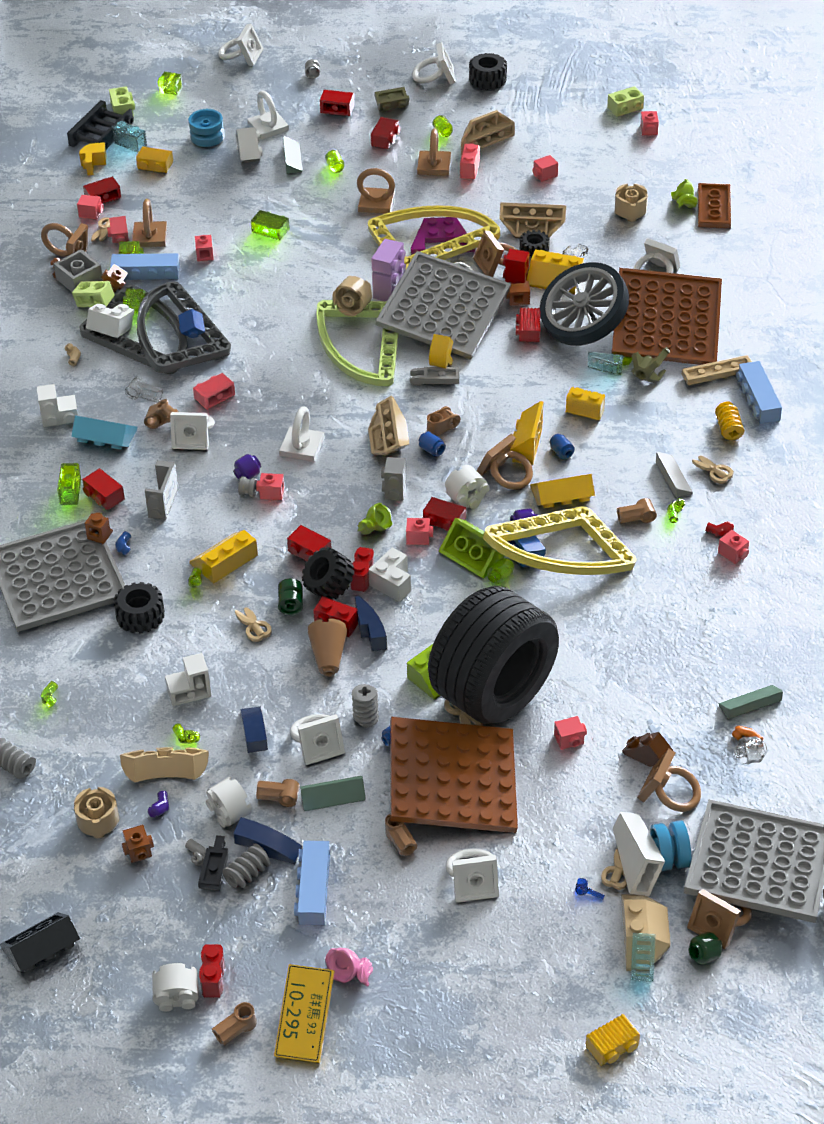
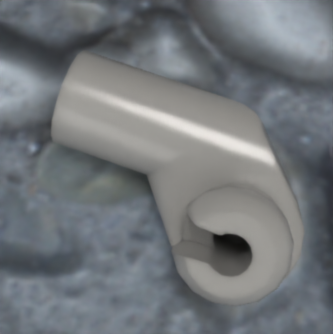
[185,839,206,866]

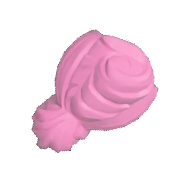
[325,948,373,987]

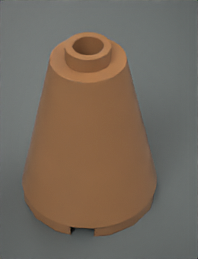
[307,619,347,677]

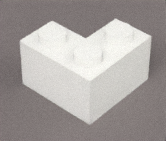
[235,127,263,163]
[86,304,134,338]
[37,384,78,427]
[369,547,411,602]
[165,653,212,706]

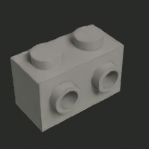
[381,457,406,501]

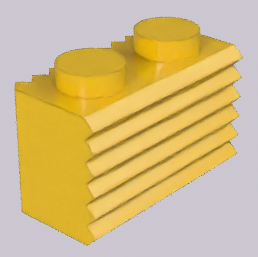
[136,146,173,173]
[565,386,605,421]
[585,1014,640,1066]

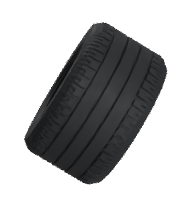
[428,586,559,724]

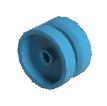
[188,109,225,147]
[650,820,692,872]

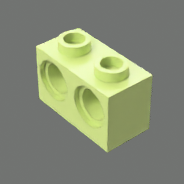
[109,86,135,115]
[607,86,644,117]
[72,281,115,307]

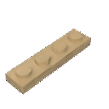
[681,355,752,385]

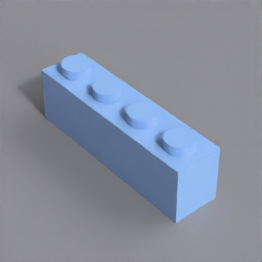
[110,253,180,280]
[736,361,782,424]
[294,841,330,925]

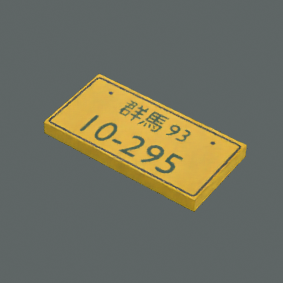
[274,964,335,1063]

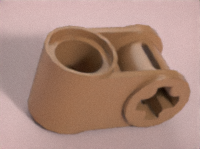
[144,399,179,429]
[426,406,461,436]

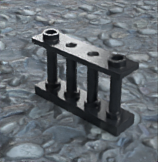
[67,100,134,150]

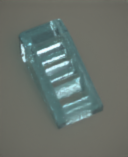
[587,352,624,377]
[630,933,656,982]

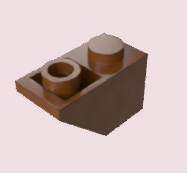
[622,732,674,767]

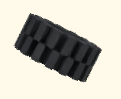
[519,230,550,258]

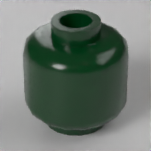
[688,932,722,965]

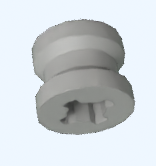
[305,59,320,79]
[238,477,257,496]

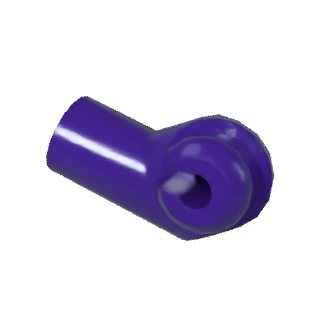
[147,791,169,818]

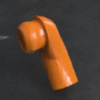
[732,726,764,746]

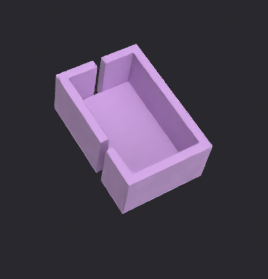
[371,239,406,301]

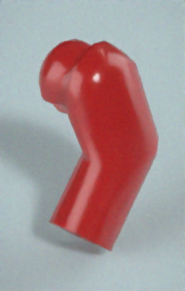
[705,521,734,537]

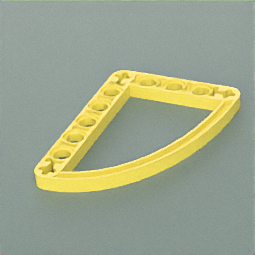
[368,205,500,270]
[483,507,636,575]

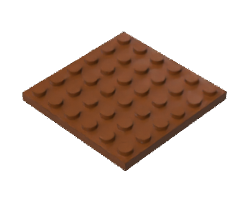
[611,267,722,365]
[390,716,518,833]

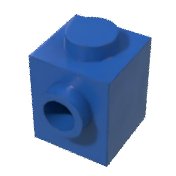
[178,309,205,338]

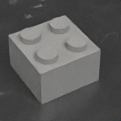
[54,249,103,292]

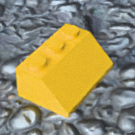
[527,249,584,295]
[509,401,544,465]
[530,474,595,508]
[189,530,258,584]

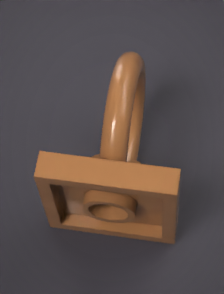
[417,128,451,176]
[357,168,395,214]
[132,199,167,248]
[41,223,88,257]
[473,231,518,277]
[477,434,533,490]
[637,748,701,812]
[687,889,752,949]

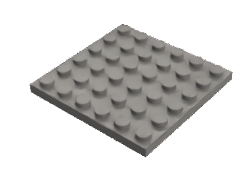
[376,251,511,359]
[0,520,126,632]
[684,799,824,923]

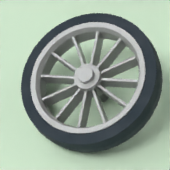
[539,262,629,346]

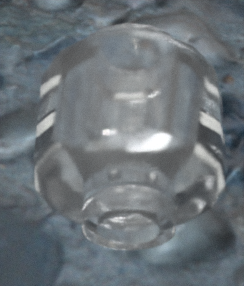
[734,736,767,765]

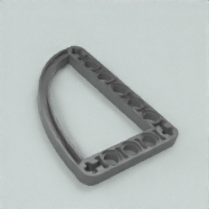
[137,281,231,373]
[79,285,188,374]

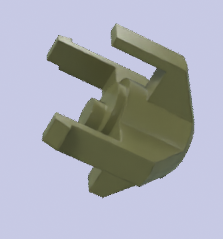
[631,347,670,383]

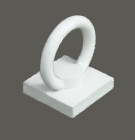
[218,24,263,66]
[412,42,456,85]
[247,91,289,140]
[633,238,681,273]
[279,406,325,462]
[170,412,215,450]
[290,714,345,765]
[446,849,499,903]

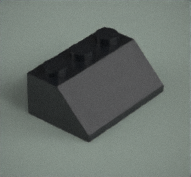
[0,912,80,973]

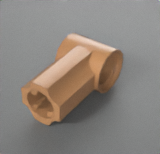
[617,498,657,523]
[256,779,300,807]
[385,814,417,856]
[212,1002,257,1046]

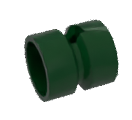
[278,578,303,615]

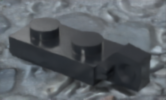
[198,835,228,891]

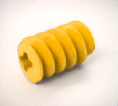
[715,401,745,440]

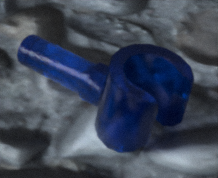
[575,878,605,900]

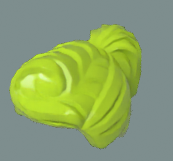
[671,179,698,208]
[357,503,393,535]

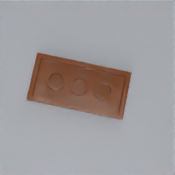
[698,183,731,229]

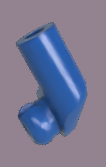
[115,531,131,555]

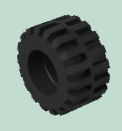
[469,53,507,90]
[302,547,354,600]
[114,582,165,634]

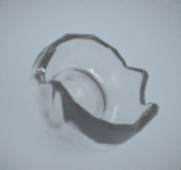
[562,244,589,262]

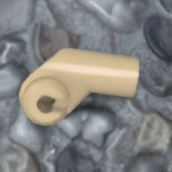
[64,343,81,366]

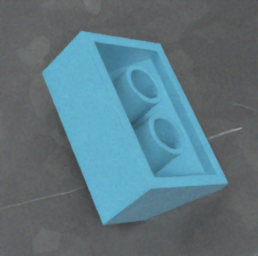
[71,415,138,450]

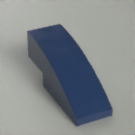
[355,596,387,651]
[241,706,268,753]
[233,817,303,865]

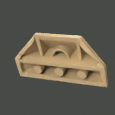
[461,110,515,155]
[499,202,566,238]
[368,395,409,455]
[621,894,670,971]

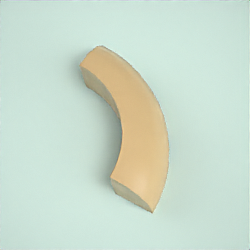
[120,747,209,782]

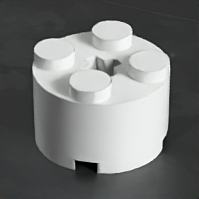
[445,465,490,509]
[206,777,252,828]
[152,963,198,1012]

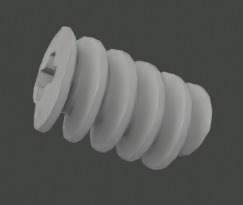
[352,684,379,728]
[0,738,36,779]
[222,844,271,888]

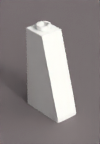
[613,812,665,896]

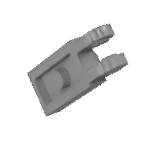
[410,367,459,386]

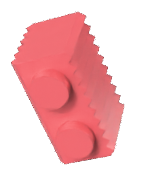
[460,144,480,179]
[193,373,235,410]

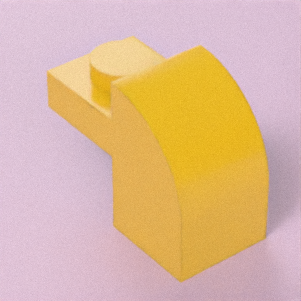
[79,143,107,176]
[429,334,453,369]

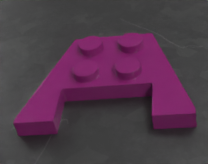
[411,217,475,255]

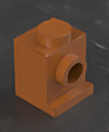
[505,281,530,306]
[84,513,113,544]

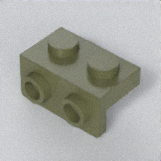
[374,87,410,111]

